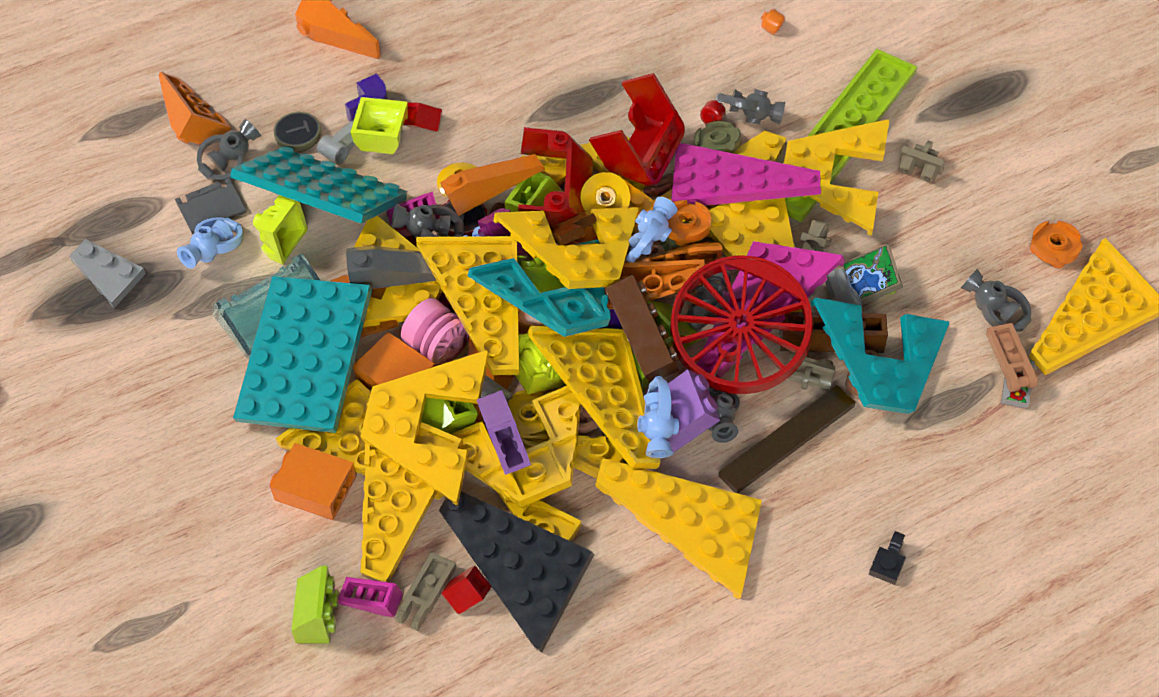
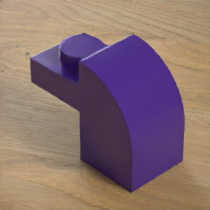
[345,73,388,122]

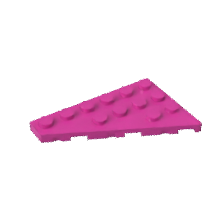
[671,143,821,206]
[696,241,845,378]

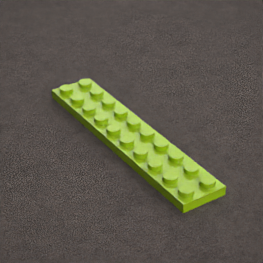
[785,48,918,223]

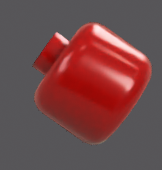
[700,100,726,124]

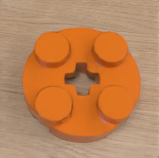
[668,200,711,246]
[1030,221,1083,268]

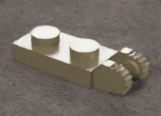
[395,552,457,631]

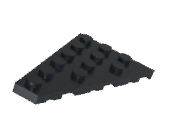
[439,491,594,653]

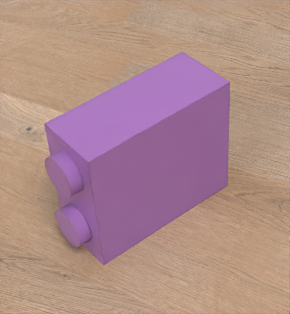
[657,370,720,453]
[477,390,531,475]

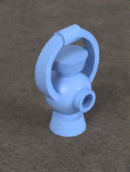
[626,197,678,263]
[177,217,243,269]
[637,376,679,458]

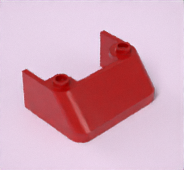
[589,73,685,186]
[517,127,593,228]

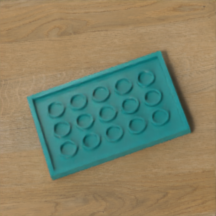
[230,147,407,224]
[233,276,372,433]

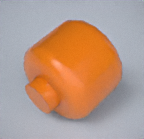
[761,9,786,35]

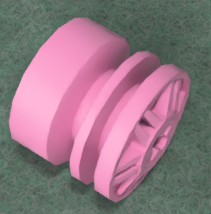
[401,298,469,366]

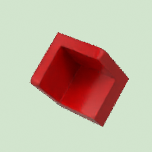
[403,102,442,132]
[441,565,492,614]

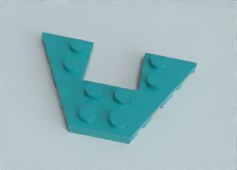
[467,239,611,337]
[810,298,949,414]

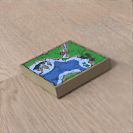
[842,243,903,305]

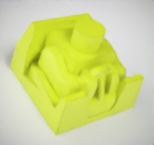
[350,97,408,154]
[253,195,308,265]
[515,333,567,394]

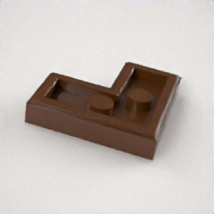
[550,211,597,245]

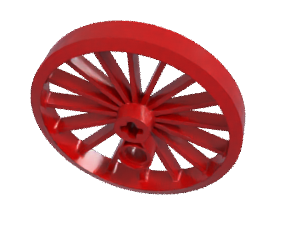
[670,255,813,394]

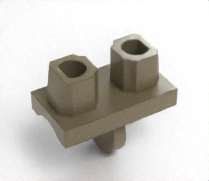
[899,140,945,183]
[800,220,832,252]
[787,353,836,391]

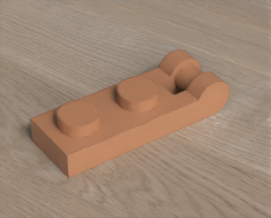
[986,323,1038,392]

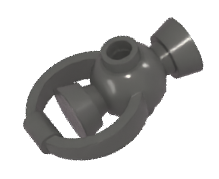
[716,89,785,125]
[197,119,261,181]
[391,204,464,238]
[961,269,1032,332]
[687,271,731,329]
[708,387,740,443]

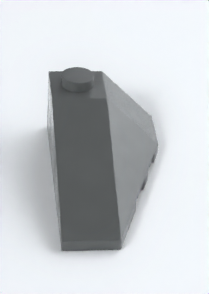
[346,245,437,289]

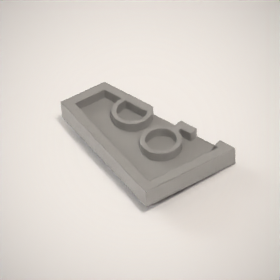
[70,239,146,308]

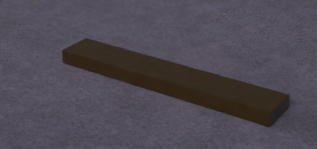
[718,385,856,493]

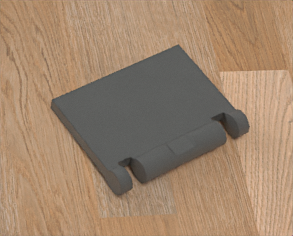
[175,178,247,234]

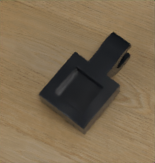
[869,531,906,585]

